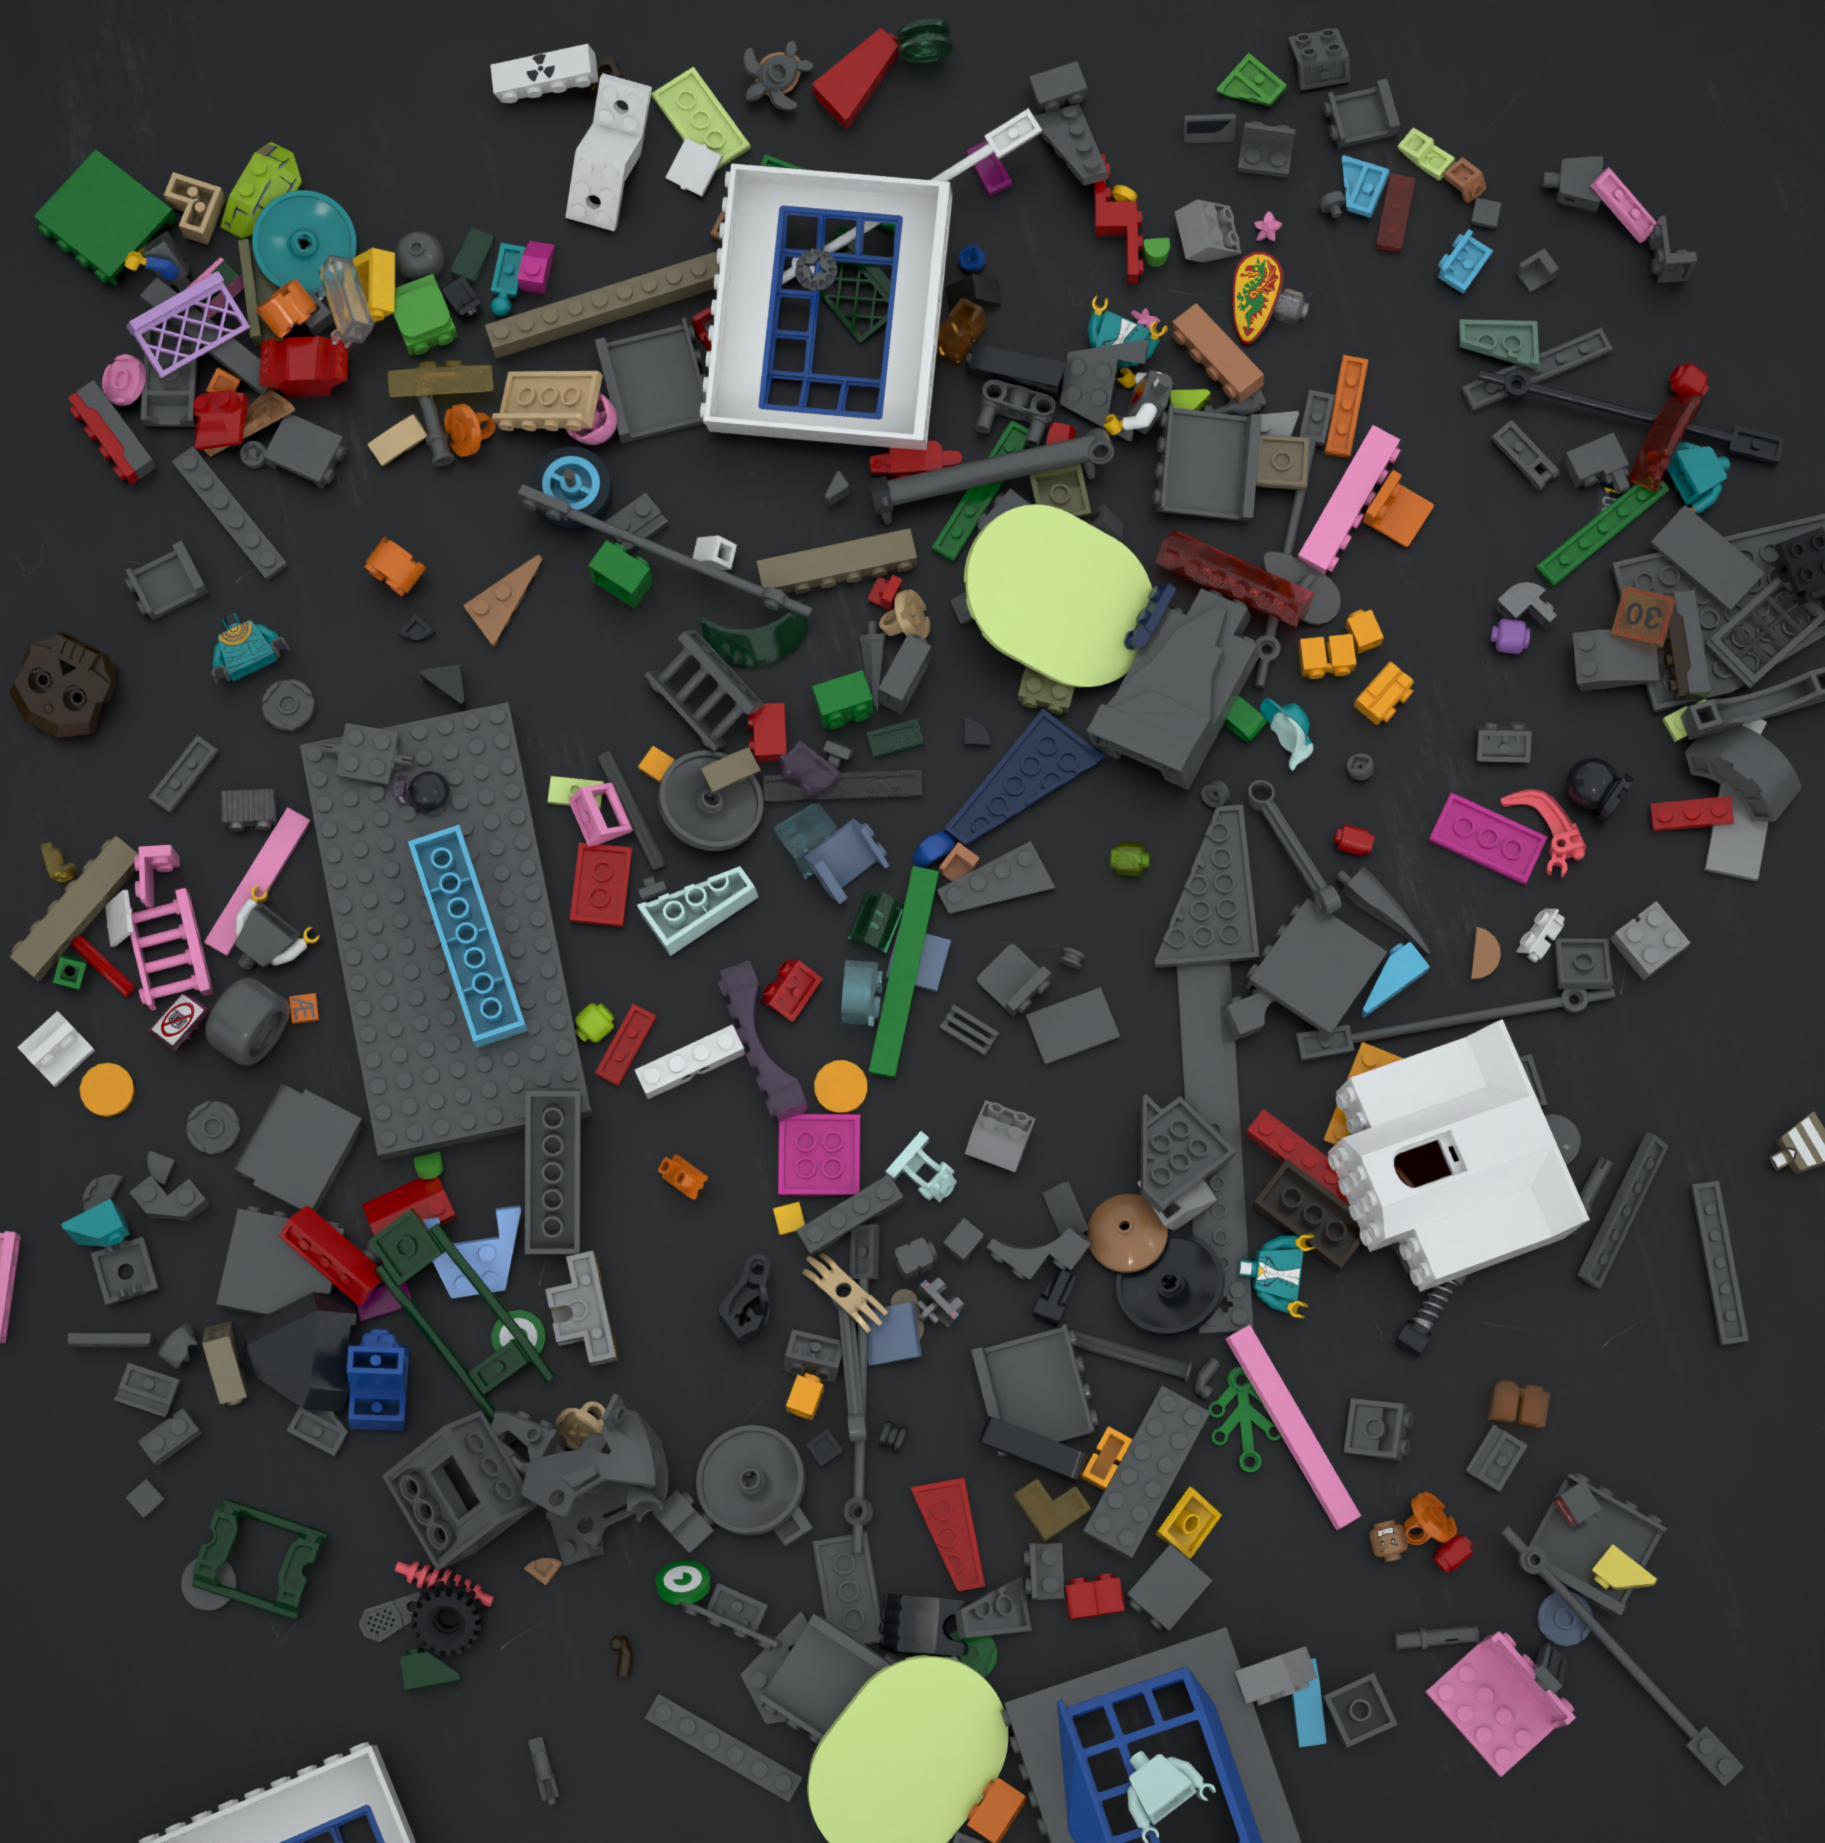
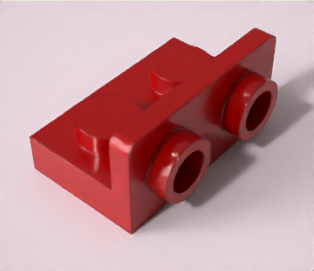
[760,959,823,1022]

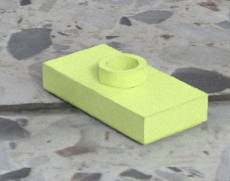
[548,776,604,809]

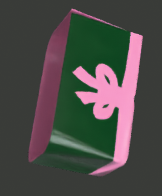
[185,258,244,318]

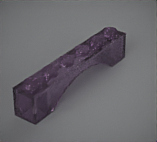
[718,960,809,1122]

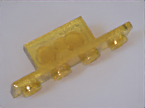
[388,360,494,397]

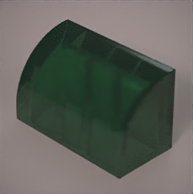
[848,890,905,953]

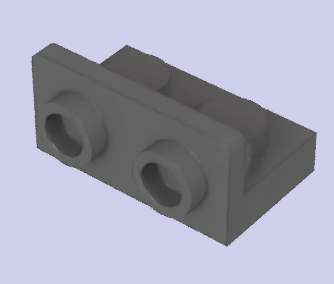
[1476,721,1532,763]
[783,1329,842,1383]
[1024,1543,1065,1601]

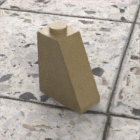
[202,1321,248,1405]

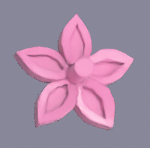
[1254,211,1282,241]
[1131,308,1160,329]

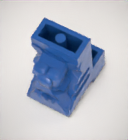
[347,1329,410,1431]

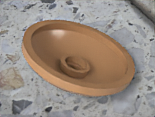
[1087,1194,1168,1273]

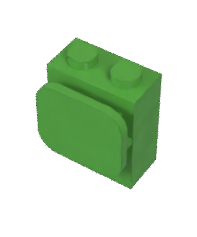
[393,274,458,355]

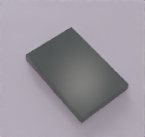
[1026,987,1120,1066]

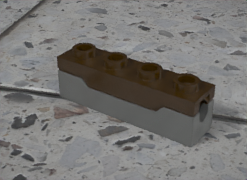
[1656,590,1710,702]

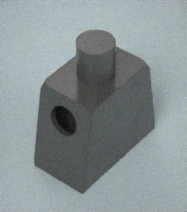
[1542,156,1603,212]

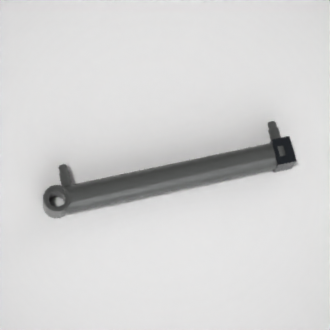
[868,428,1114,525]

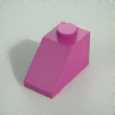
[517,241,555,294]

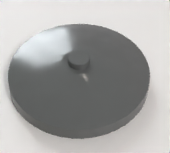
[658,750,764,851]
[696,1425,806,1536]

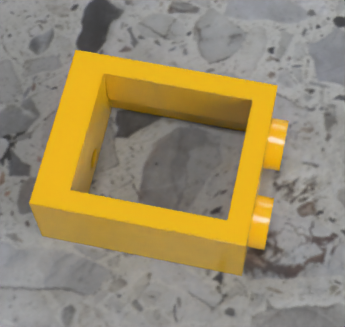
[345,248,395,328]

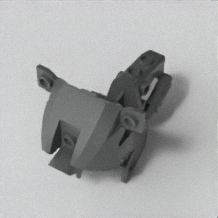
[491,1394,668,1546]

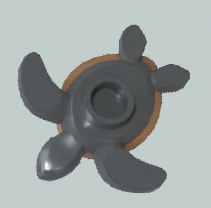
[742,41,813,111]

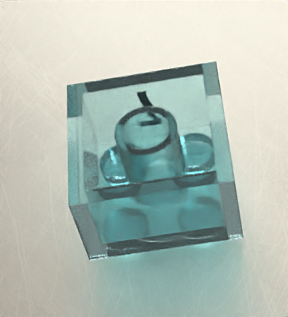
[841,960,883,1026]

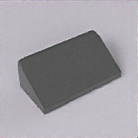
[1042,1181,1089,1236]

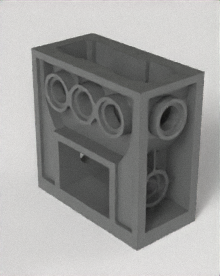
[382,1411,537,1571]

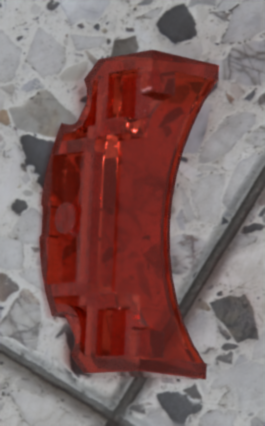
[1629,394,1703,492]

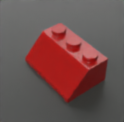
[362,1176,458,1236]

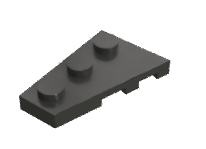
[955,1576,1032,1639]

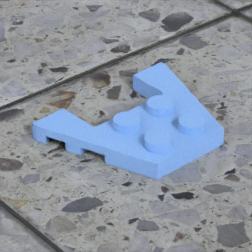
[422,1205,521,1299]

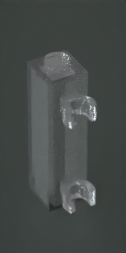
[316,254,374,348]

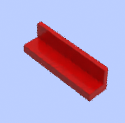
[279,1206,382,1306]

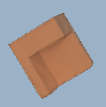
[939,842,980,882]

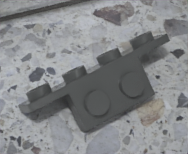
[679,1583,783,1650]

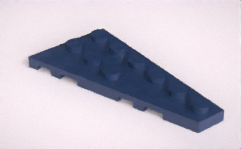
[944,709,1105,847]

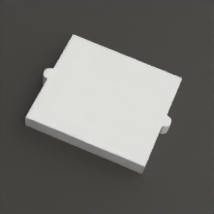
[665,138,723,197]
[105,890,133,947]

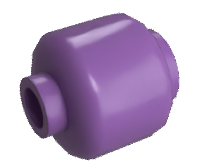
[1491,618,1530,654]

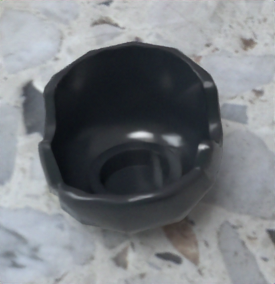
[408,771,450,813]

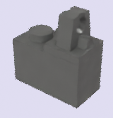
[1563,433,1630,495]

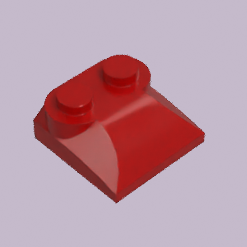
[193,390,249,451]

